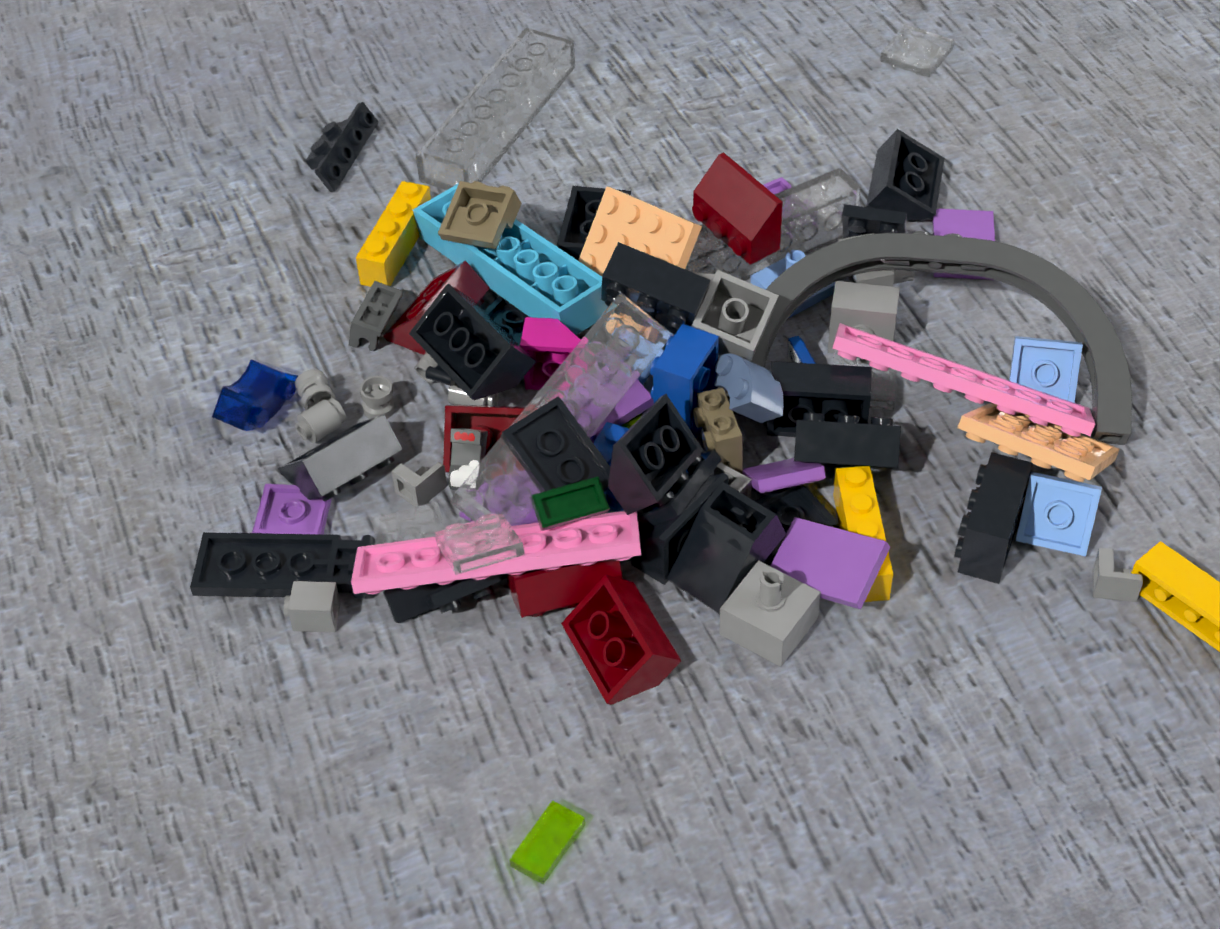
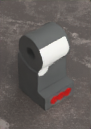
[449,428,488,493]

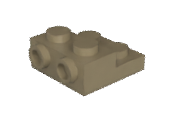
[438,181,522,249]
[693,388,743,474]

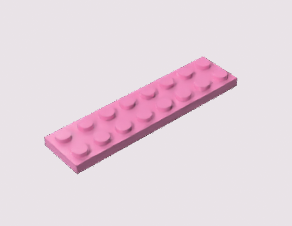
[833,323,1095,437]
[351,511,641,594]

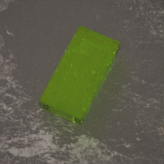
[509,800,586,884]

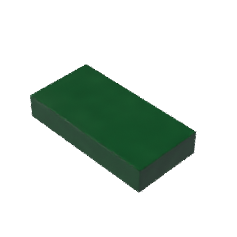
[530,476,610,531]

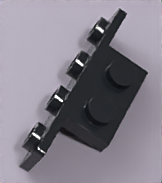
[305,102,378,192]
[383,574,507,623]

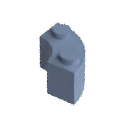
[714,353,783,423]

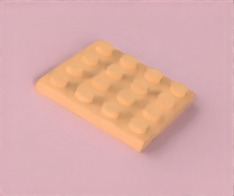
[578,186,702,345]
[958,402,1120,482]

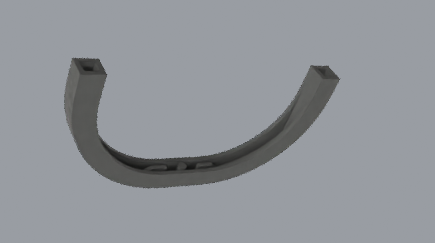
[727,231,1132,445]

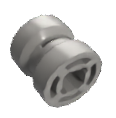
[295,369,336,410]
[360,376,395,419]

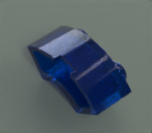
[212,359,298,431]

